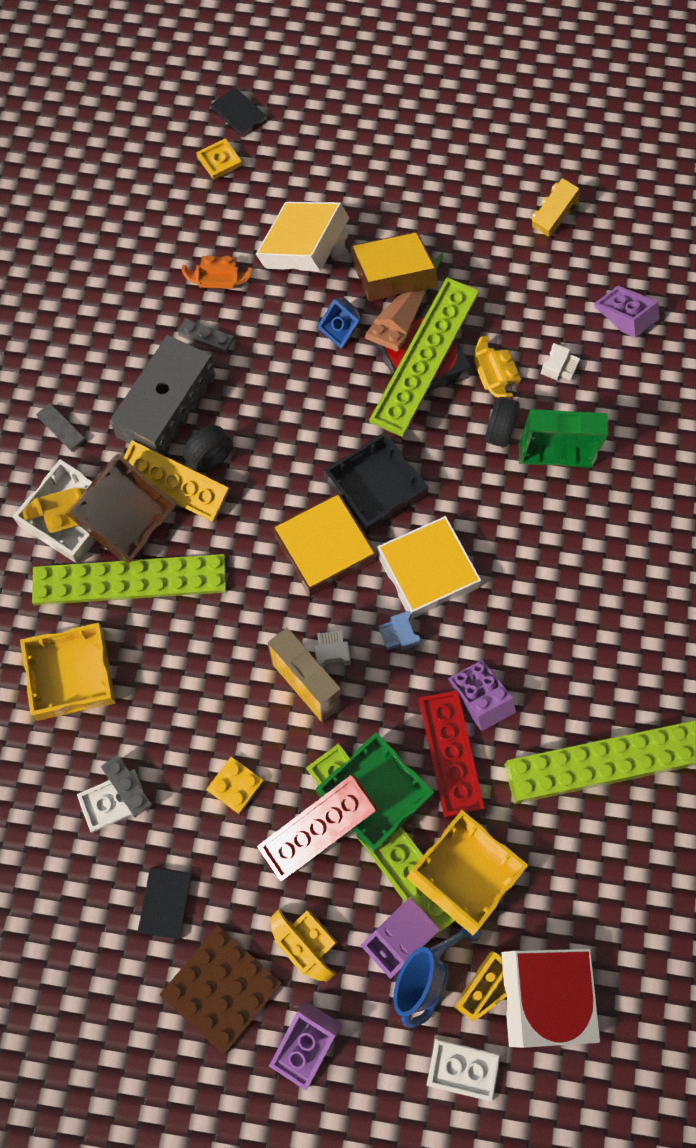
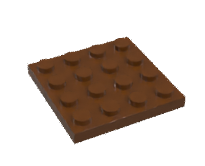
[159,925,282,1055]

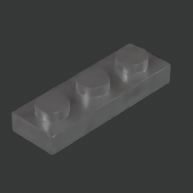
[178,318,234,354]
[101,755,152,818]

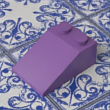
[594,286,660,338]
[269,1001,342,1091]

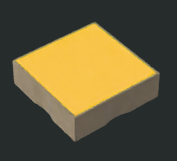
[268,627,341,723]

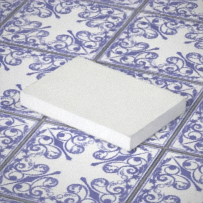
[77,769,144,833]
[427,1039,500,1102]

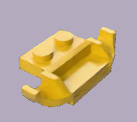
[473,336,521,398]
[22,487,86,534]
[271,908,337,982]

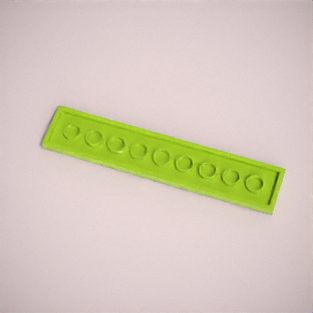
[369,277,479,437]
[32,554,226,605]
[306,743,455,939]

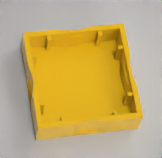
[20,623,116,721]
[407,810,528,936]

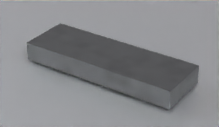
[36,403,86,452]

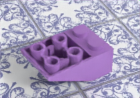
[448,660,516,731]
[361,897,440,979]

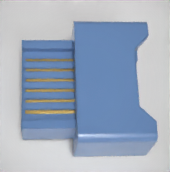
[379,611,420,651]

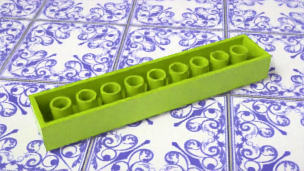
[504,720,696,805]

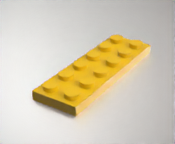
[124,440,230,522]

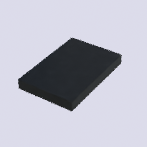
[211,87,267,137]
[137,868,192,939]

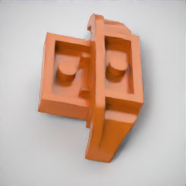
[182,255,252,289]

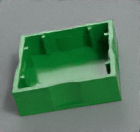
[519,409,608,468]
[316,732,434,854]

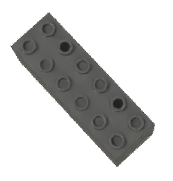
[109,335,216,455]

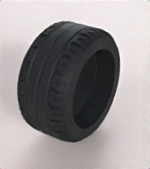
[485,396,520,447]
[183,425,233,473]

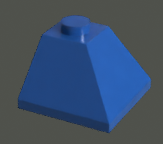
[317,298,361,349]

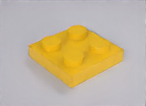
[196,139,242,180]
[206,757,264,815]

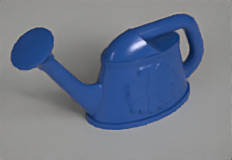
[393,926,480,1028]

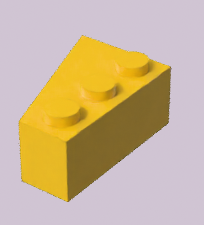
[531,178,579,237]
[453,952,507,1022]

